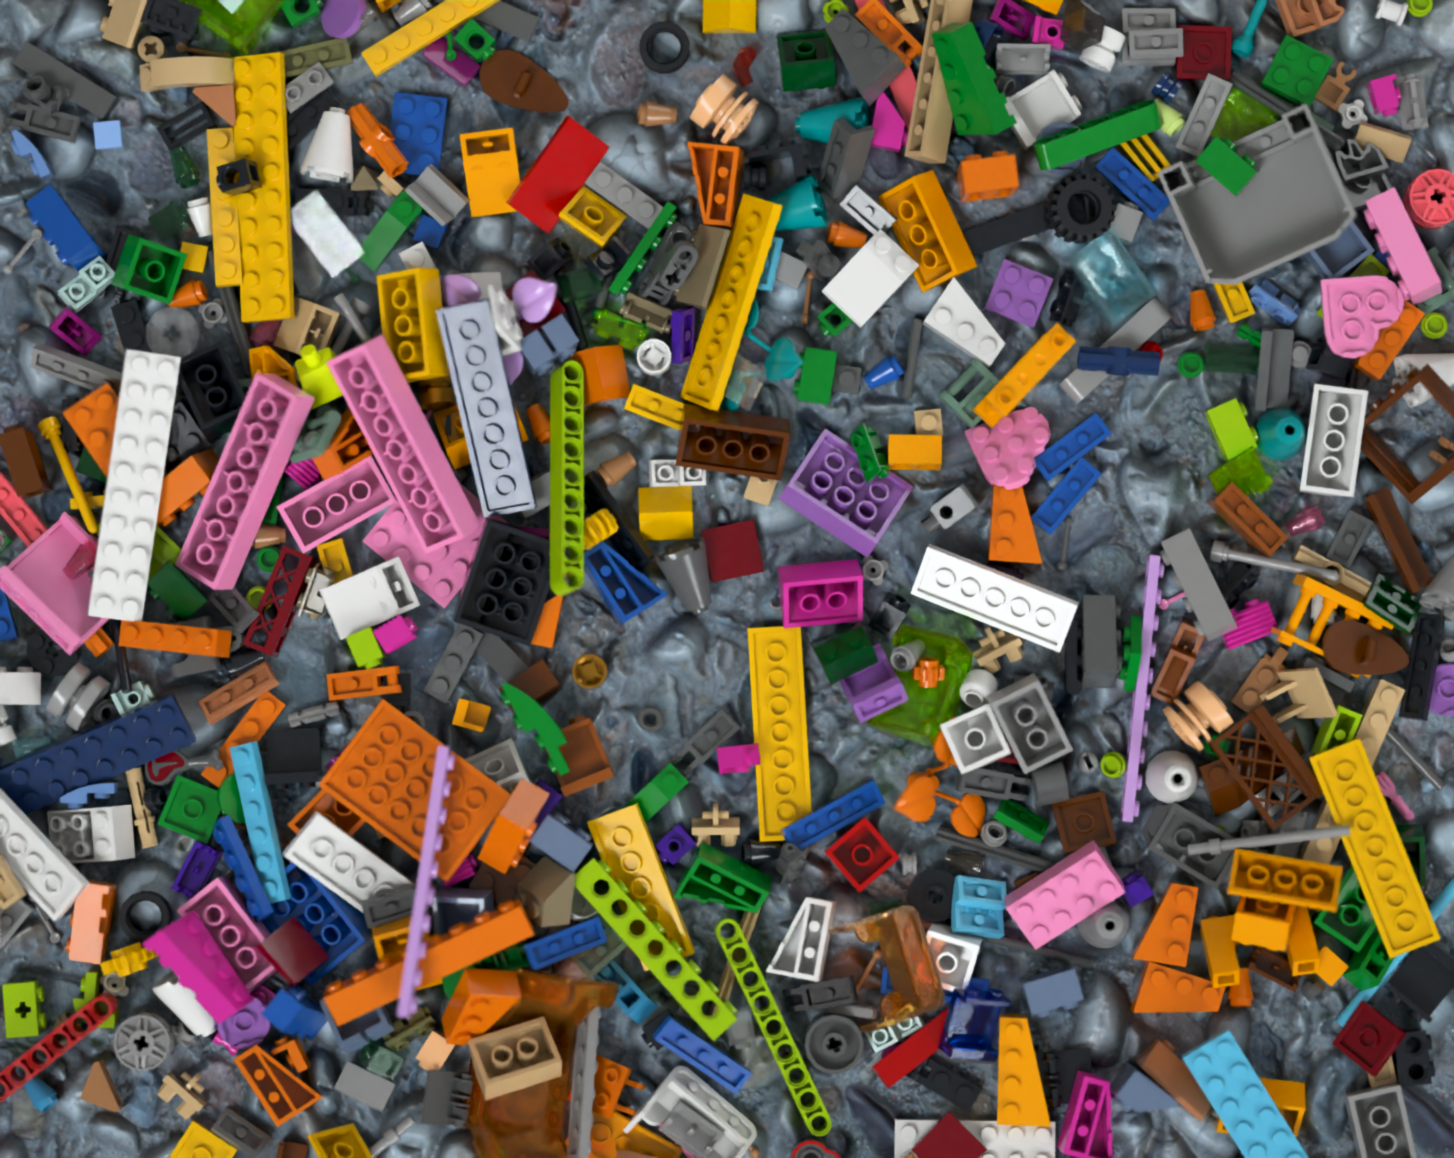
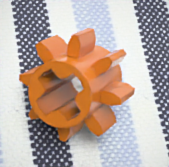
[912,657,945,688]

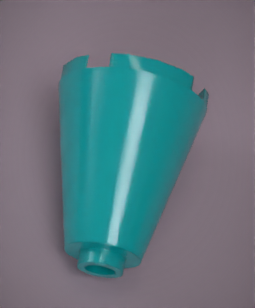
[795,97,870,144]
[766,175,828,231]
[1254,408,1307,460]

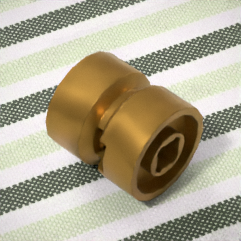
[418,369,456,410]
[572,654,608,689]

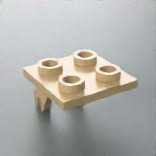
[1259,668,1338,724]

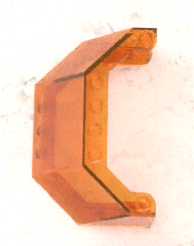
[464,969,618,1158]

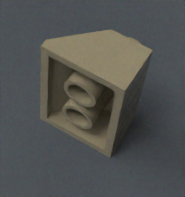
[673,224,730,312]

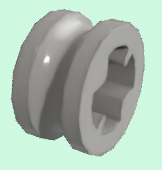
[902,851,917,875]

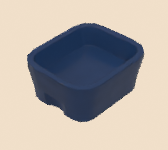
[974,17,1003,63]

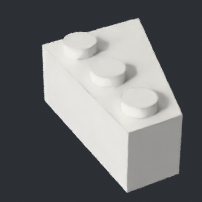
[922,277,1005,368]

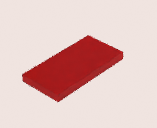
[506,116,610,234]

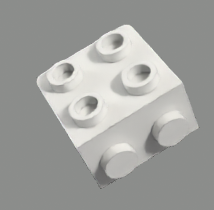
[488,283,523,356]

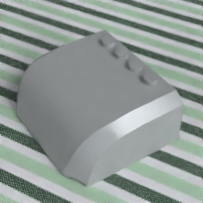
[1157,104,1356,284]

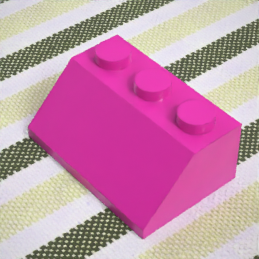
[778,559,863,628]

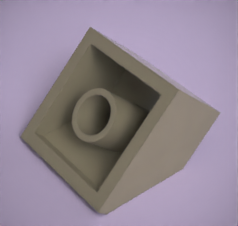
[515,856,576,927]

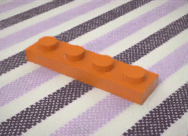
[201,691,287,788]

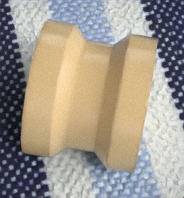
[138,36,167,63]

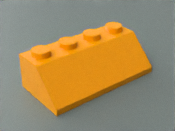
[878,170,977,293]
[1228,849,1343,912]

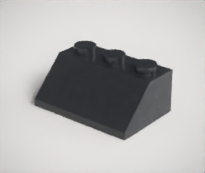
[178,341,246,442]

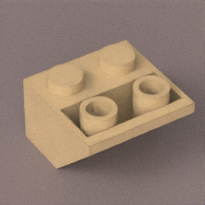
[273,296,342,357]

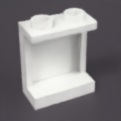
[1004,69,1082,151]

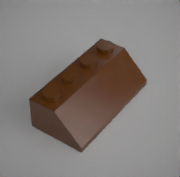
[675,404,790,481]

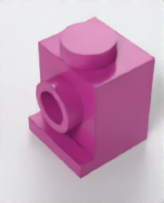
[1030,16,1071,51]
[1366,74,1401,117]
[717,743,760,774]

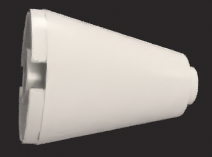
[300,107,354,183]
[152,972,217,1037]

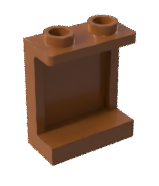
[545,714,614,797]

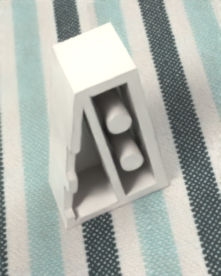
[0,667,41,705]
[766,896,837,982]

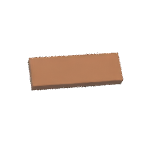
[198,661,280,725]

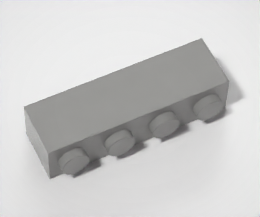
[1160,528,1238,641]

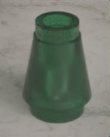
[170,147,201,189]

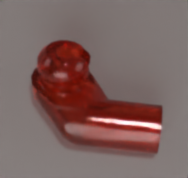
[733,46,756,87]

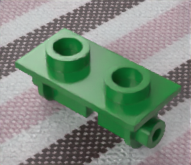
[850,423,890,483]

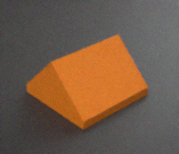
[570,344,630,405]

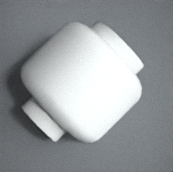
[960,669,998,708]

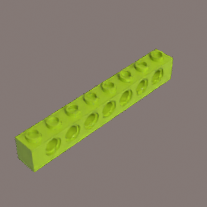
[574,858,738,1041]

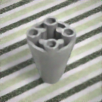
[1419,554,1454,622]

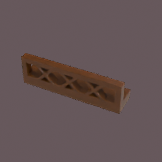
[1362,486,1432,594]

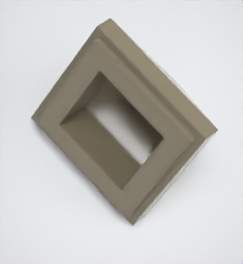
[351,166,379,191]

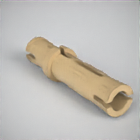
[125,767,159,849]

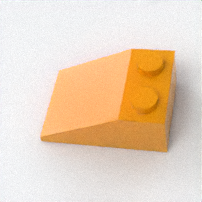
[1232,896,1297,951]

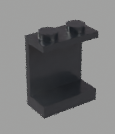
[1383,942,1454,1023]

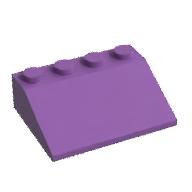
[779,429,914,558]

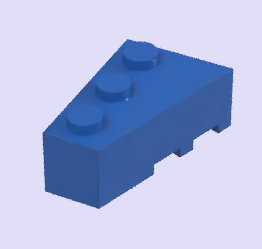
[25,184,108,272]
[584,541,668,626]
[261,983,328,1041]

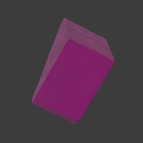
[989,0,1035,40]
[49,307,103,356]

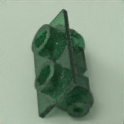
[1203,345,1259,374]

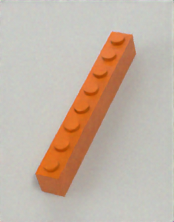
[324,899,534,1026]

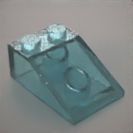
[1067,229,1157,328]

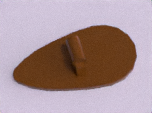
[479,49,569,113]
[1322,620,1409,675]

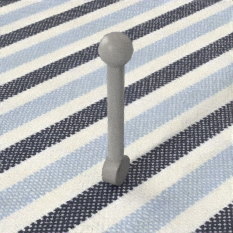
[3,229,42,274]
[28,895,61,943]

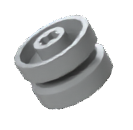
[46,662,111,731]

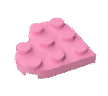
[1320,276,1404,359]
[964,407,1051,490]

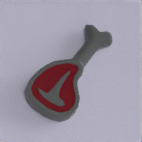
[145,747,224,786]

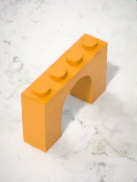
[1200,905,1320,988]

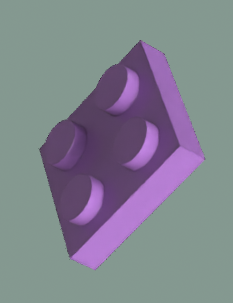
[984,259,1053,329]

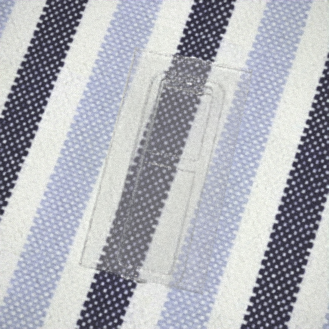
[290,189,366,278]
[724,353,767,411]

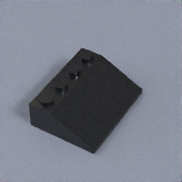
[452,517,550,646]

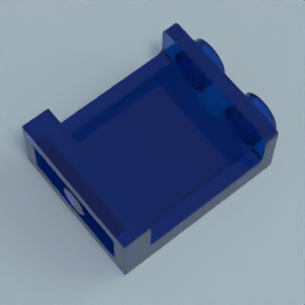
[938,986,1011,1062]

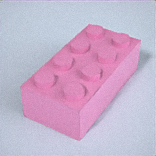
[1363,187,1442,305]
[277,455,398,553]
[1004,840,1125,950]
[177,876,277,993]

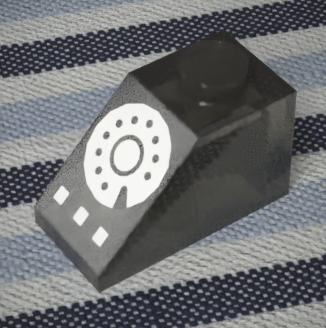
[1060,0,1105,51]

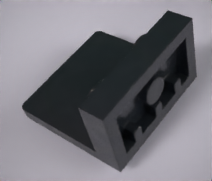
[140,0,203,43]

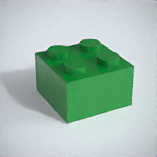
[1259,35,1334,107]
[111,234,187,305]

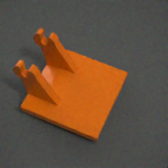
[567,1054,646,1120]

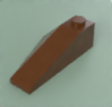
[1196,727,1305,816]

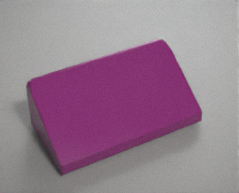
[422,37,481,88]

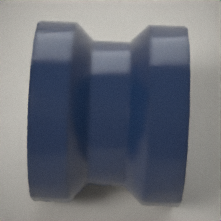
[1151,71,1183,105]

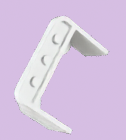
[623,1066,757,1158]

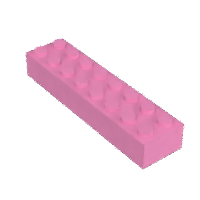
[326,334,481,554]
[175,373,315,590]

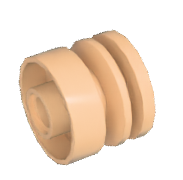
[690,74,759,146]
[1163,681,1234,752]

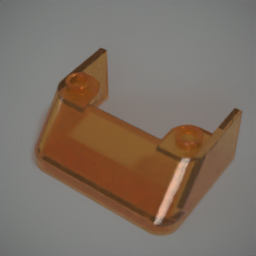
[828,905,945,1032]

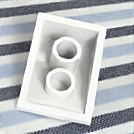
[821,229,919,328]

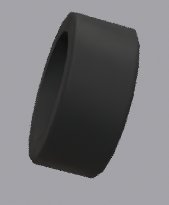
[640,22,689,74]
[119,891,172,942]

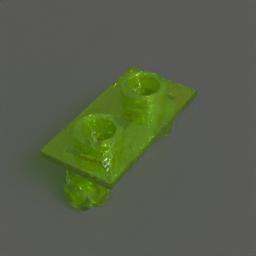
[591,309,648,351]

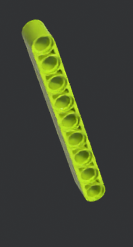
[550,360,584,596]
[714,917,832,1136]

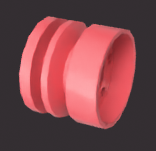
[1402,169,1454,230]

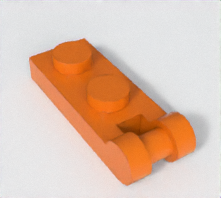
[854,0,923,69]
[326,666,402,701]

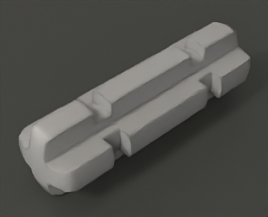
[288,701,340,727]

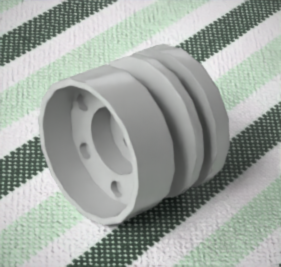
[113,1011,176,1071]

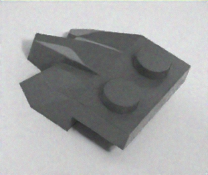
[1334,139,1392,211]

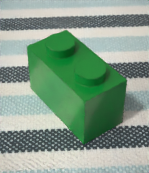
[1195,136,1258,197]
[793,347,837,406]

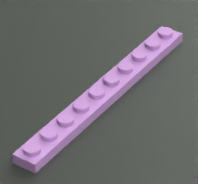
[1120,555,1164,822]
[397,746,455,1019]

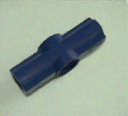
[1077,346,1160,376]

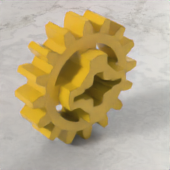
[99,942,158,977]

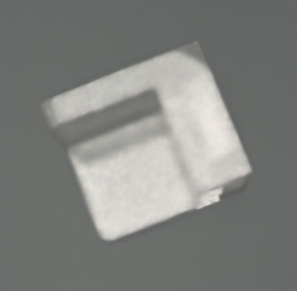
[356,695,383,725]

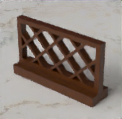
[1209,705,1323,831]

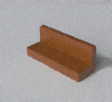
[1206,482,1288,557]

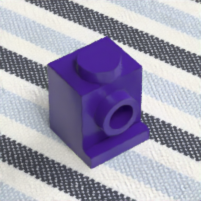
[655,823,697,865]
[1121,870,1154,908]

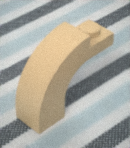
[140,56,235,92]

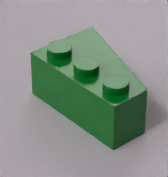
[674,841,772,913]

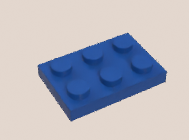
[390,92,448,176]

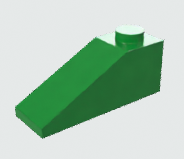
[354,191,426,272]
[623,762,689,823]
[1342,926,1395,991]

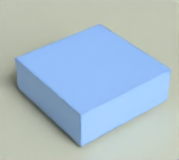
[93,120,123,150]

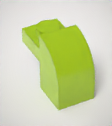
[73,970,120,1028]

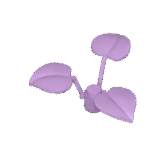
[441,274,557,385]

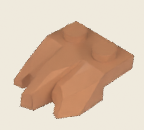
[1275,0,1345,38]

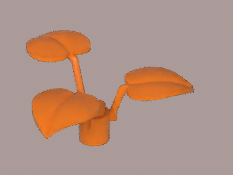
[894,717,985,837]

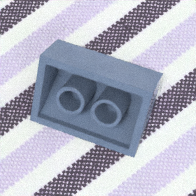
[1110,1062,1179,1113]

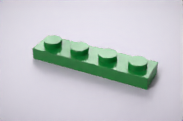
[608,201,678,298]

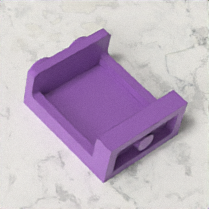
[839,643,909,723]

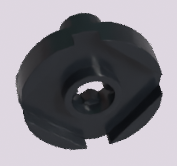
[27,627,82,676]
[908,869,955,923]

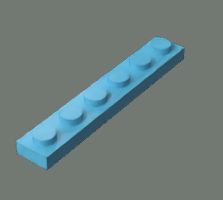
[230,741,291,904]

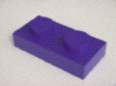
[670,306,695,364]

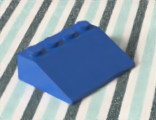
[246,862,373,986]

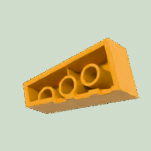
[997,1013,1051,1127]

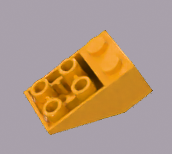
[460,127,521,217]
[372,916,443,991]

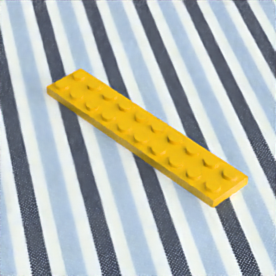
[231,52,295,323]

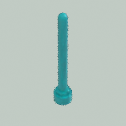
[1231,0,1268,58]

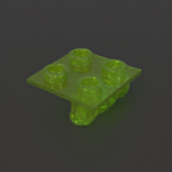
[1210,87,1279,143]
[1208,446,1274,499]

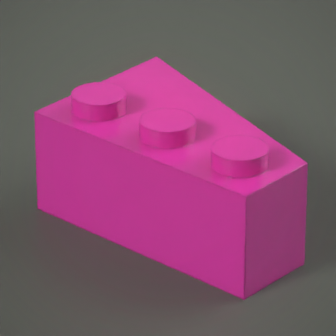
[1057,1070,1113,1158]

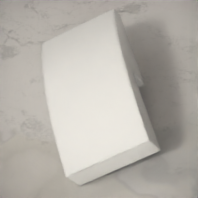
[649,460,706,487]

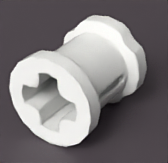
[1375,0,1408,26]

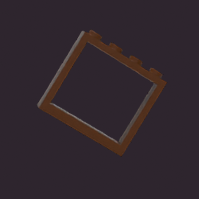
[1360,363,1454,504]

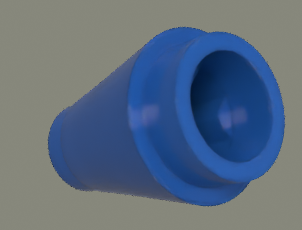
[863,355,905,389]

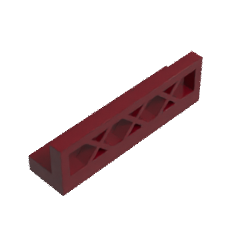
[243,545,318,657]

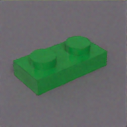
[993,799,1050,844]

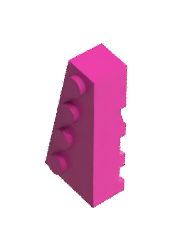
[142,911,254,1024]

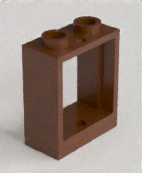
[0,424,52,499]

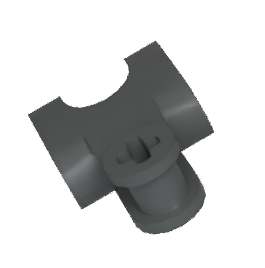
[638,222,698,306]
[170,616,246,677]

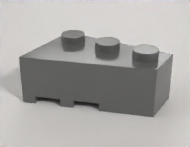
[1080,595,1122,688]

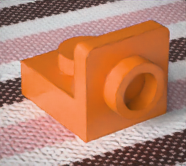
[271,1035,311,1073]

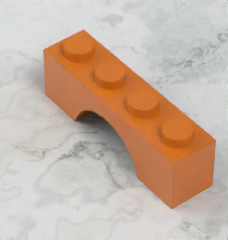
[119,620,232,658]

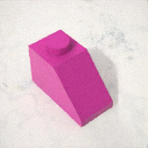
[870,92,909,152]

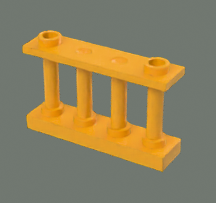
[973,323,1076,428]
[1270,573,1394,679]

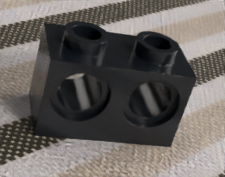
[1392,1028,1435,1087]

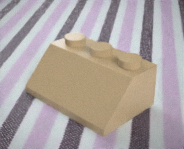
[99,0,147,49]
[468,1016,562,1100]

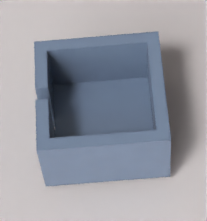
[1304,221,1375,280]
[520,314,579,377]
[530,812,594,872]
[433,888,494,936]
[1019,965,1084,1018]
[319,999,395,1054]

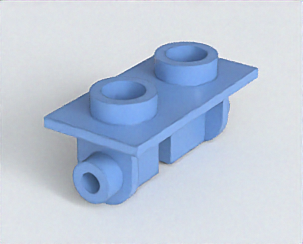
[1247,278,1302,328]

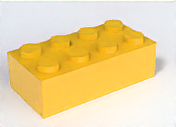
[376,268,450,383]

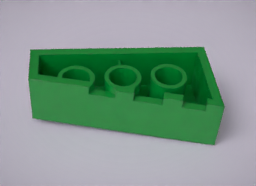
[931,22,1017,135]

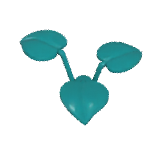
[719,298,803,411]

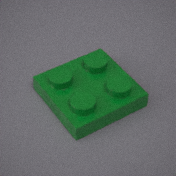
[158,774,221,844]

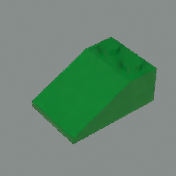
[1310,864,1376,953]

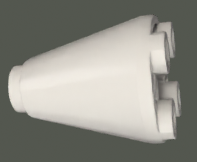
[1392,353,1454,408]
[1145,751,1198,803]

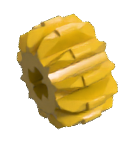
[584,509,619,550]

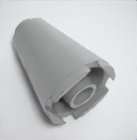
[1077,898,1130,948]

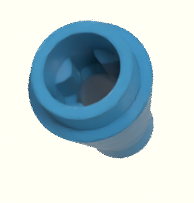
[24,1075,58,1113]

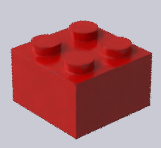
[824,816,900,893]

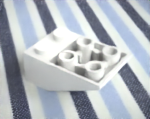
[319,556,420,640]
[47,805,135,863]

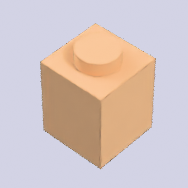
[416,1028,456,1071]

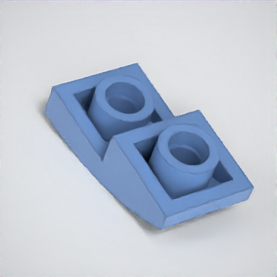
[10,130,55,180]
[60,782,118,809]

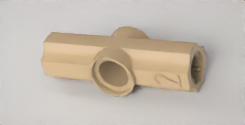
[1291,544,1372,602]

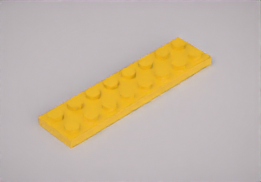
[680,193,782,411]
[747,626,812,842]
[1309,738,1441,959]

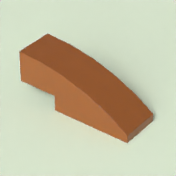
[1150,616,1206,705]

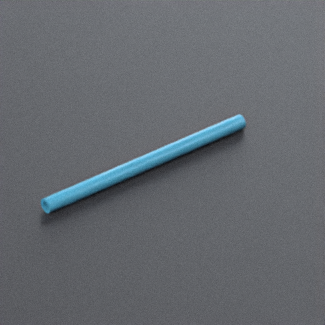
[1335,877,1454,1028]

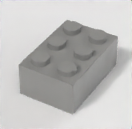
[986,673,1073,774]
[1343,1082,1417,1158]

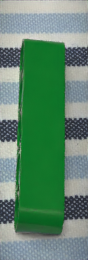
[1033,100,1162,170]

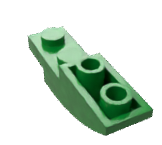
[500,682,571,776]

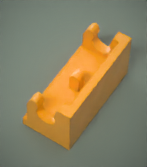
[887,434,942,471]

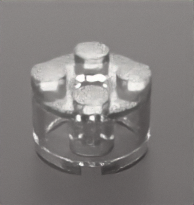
[146,307,203,359]

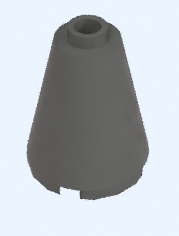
[653,537,712,614]

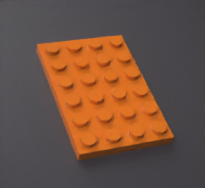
[318,699,511,882]

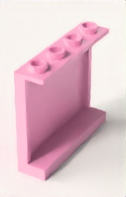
[0,511,110,656]

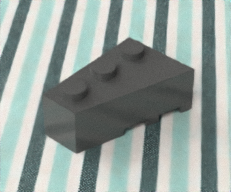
[825,8,906,106]

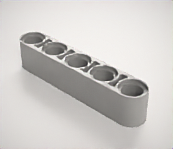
[1059,297,1172,404]

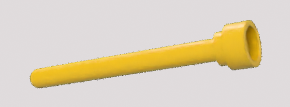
[37,417,98,533]

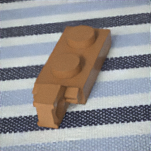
[1230,646,1289,714]

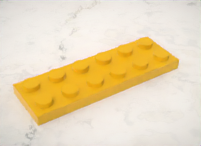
[587,803,695,971]

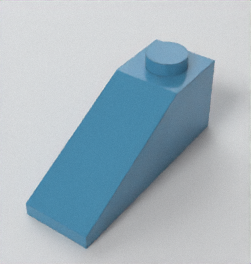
[594,959,658,1025]

